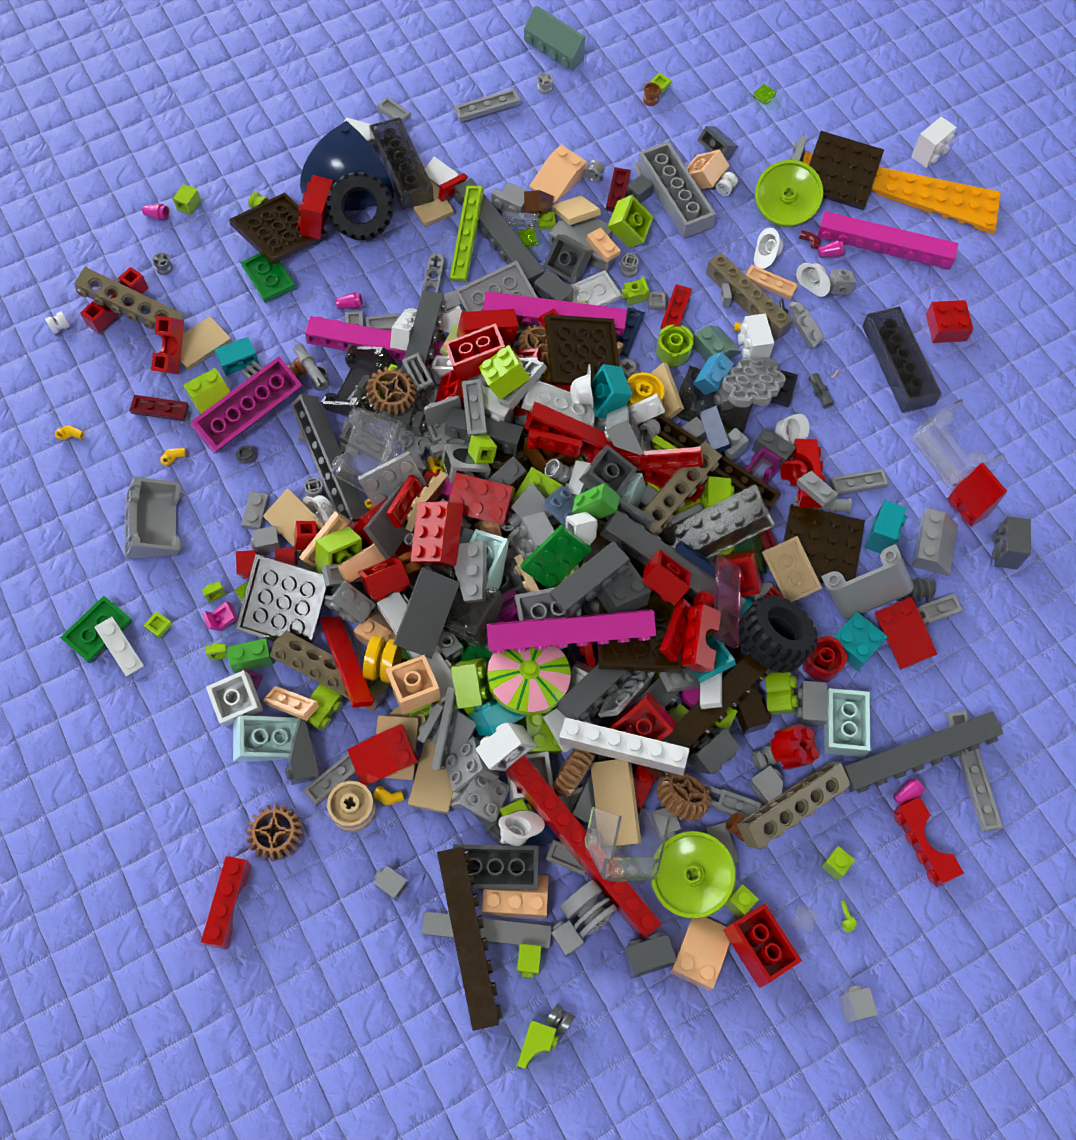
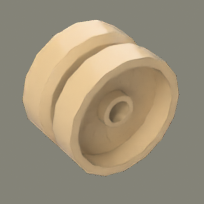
[327,781,376,833]

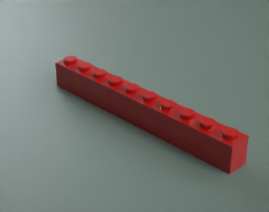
[524,402,704,502]
[505,755,662,939]

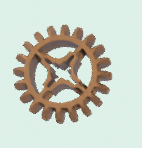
[517,325,549,365]
[366,367,416,417]
[552,748,595,797]
[655,771,711,822]
[246,804,304,862]

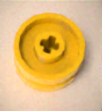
[626,372,664,407]
[363,635,403,683]

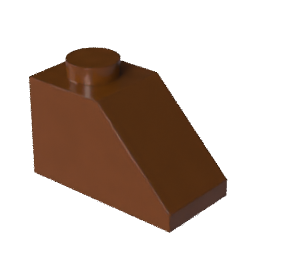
[524,190,554,217]

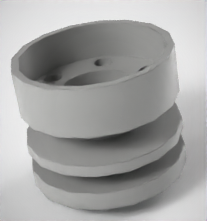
[560,879,618,938]

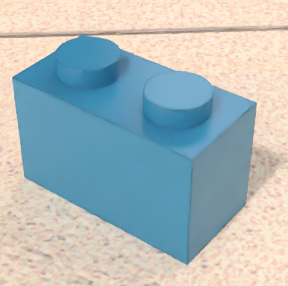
[693,352,734,395]

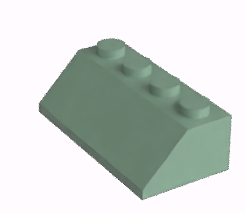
[524,5,585,71]

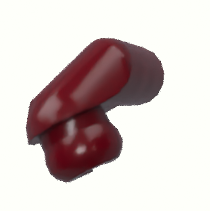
[799,230,821,249]

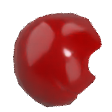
[780,459,810,487]

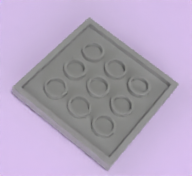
[455,260,539,337]

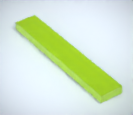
[449,186,484,282]

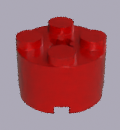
[802,636,847,682]
[771,724,819,770]

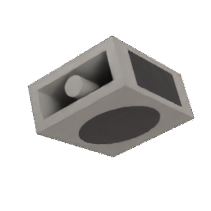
[442,443,491,484]

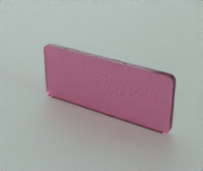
[714,556,741,648]

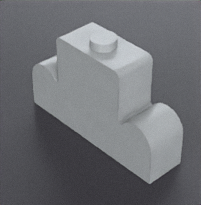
[549,218,616,273]

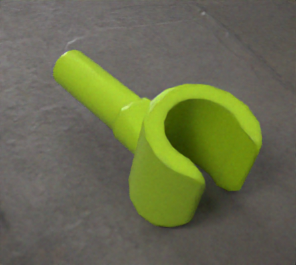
[840,900,857,933]

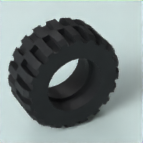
[327,172,393,241]
[737,595,818,673]

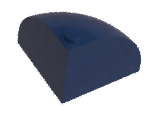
[300,120,395,211]

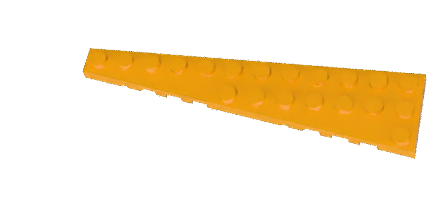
[803,152,1001,235]

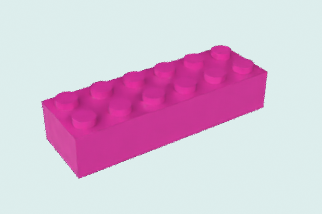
[190,356,302,454]

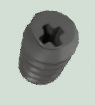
[896,577,936,603]

